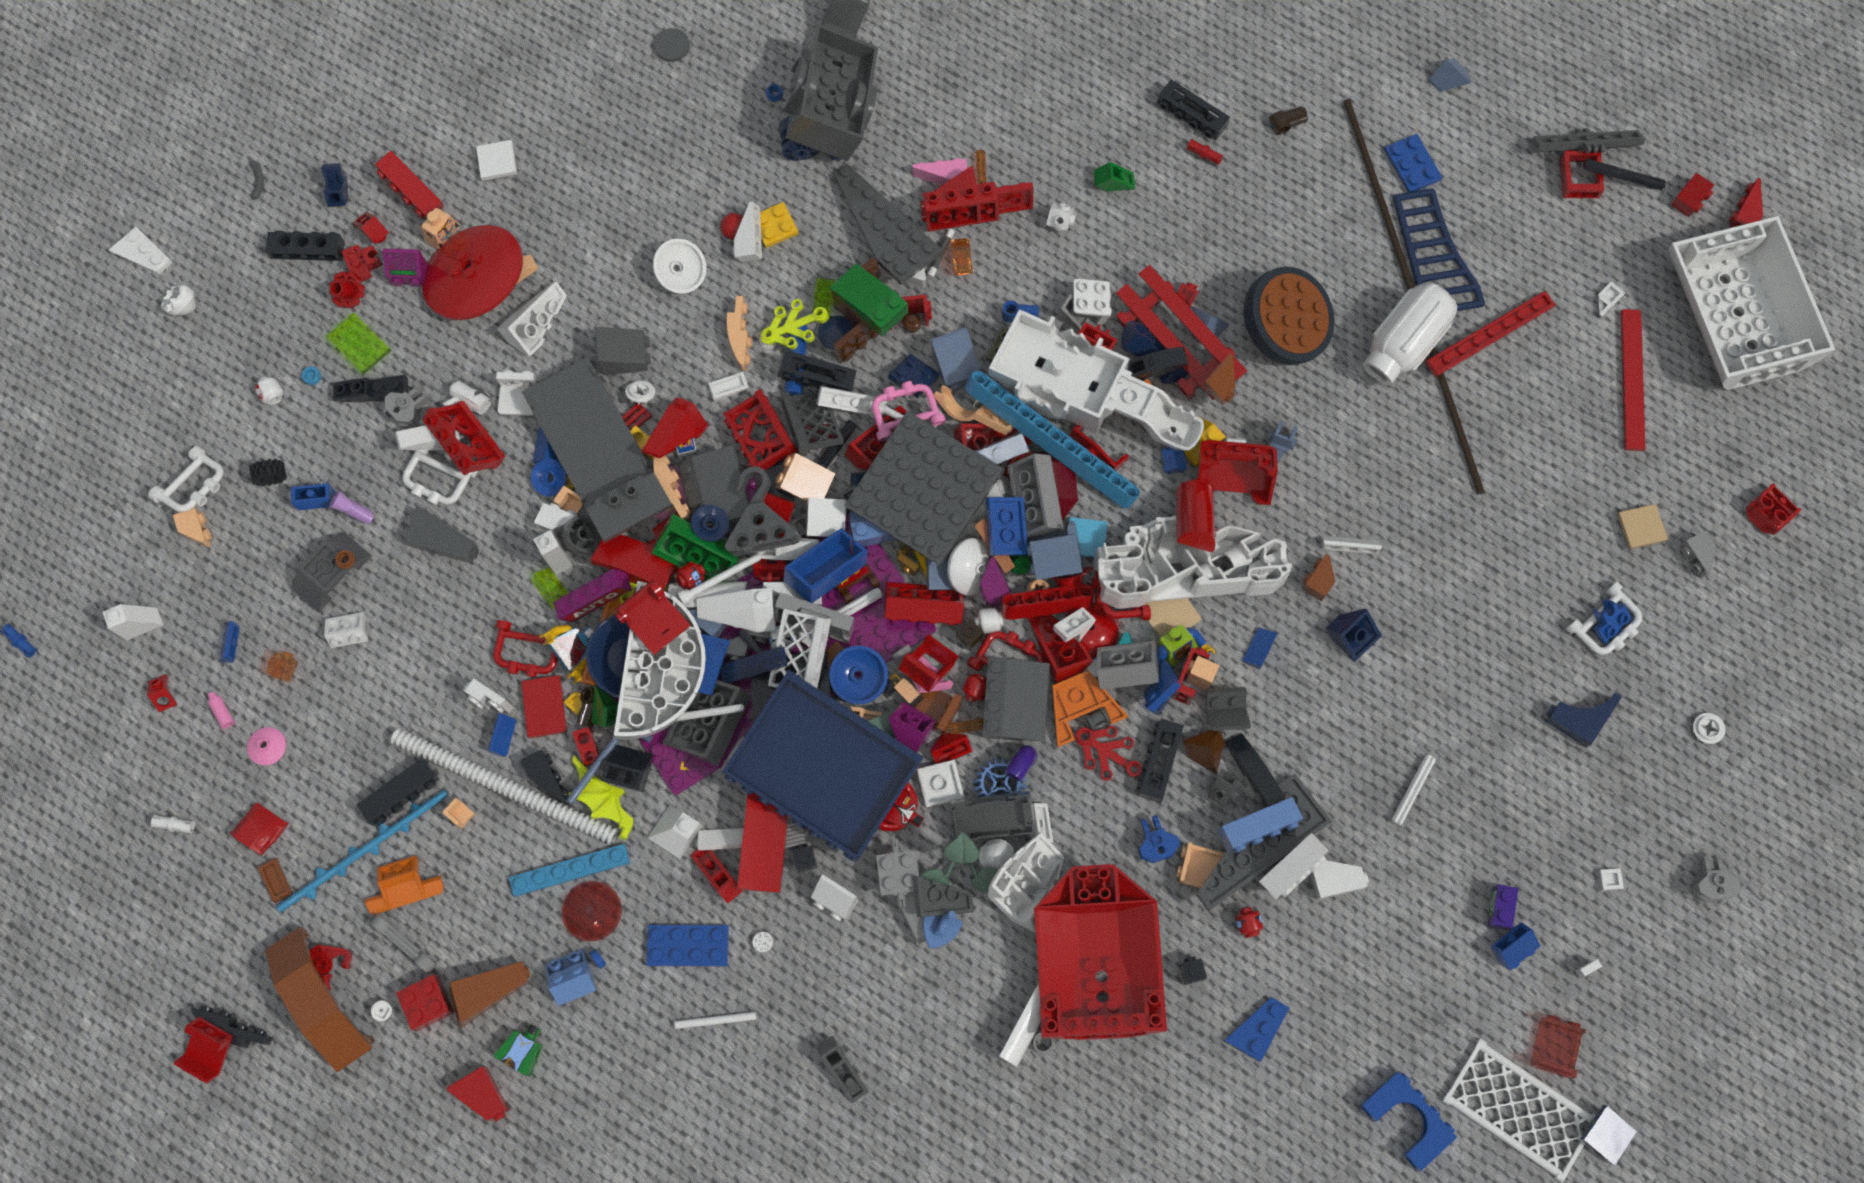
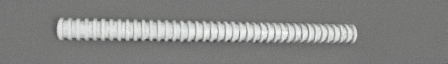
[390,728,618,845]

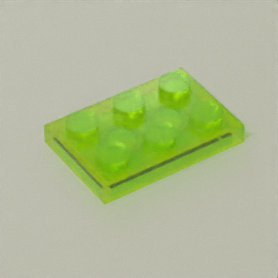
[326,312,391,375]

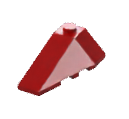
[642,397,708,459]
[844,405,907,470]
[953,424,1032,450]
[1027,615,1093,684]

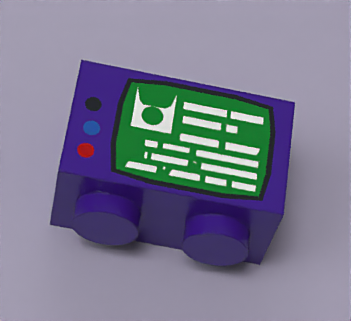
[1487,884,1518,931]

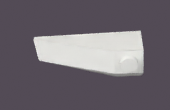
[497,281,567,357]
[697,588,776,633]

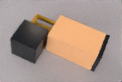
[883,673,924,708]

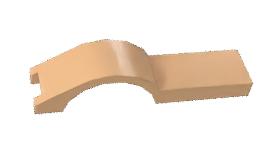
[934,385,1014,436]

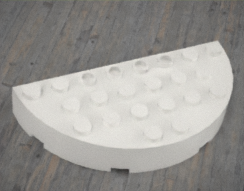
[613,581,705,740]

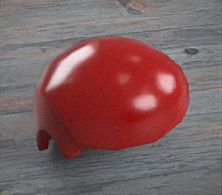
[720,213,743,240]

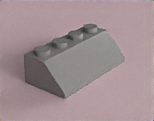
[1008,454,1064,538]

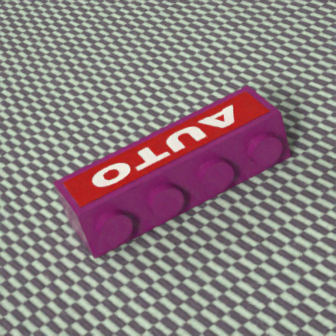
[553,569,632,623]

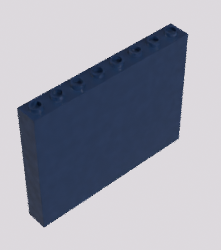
[722,670,924,861]

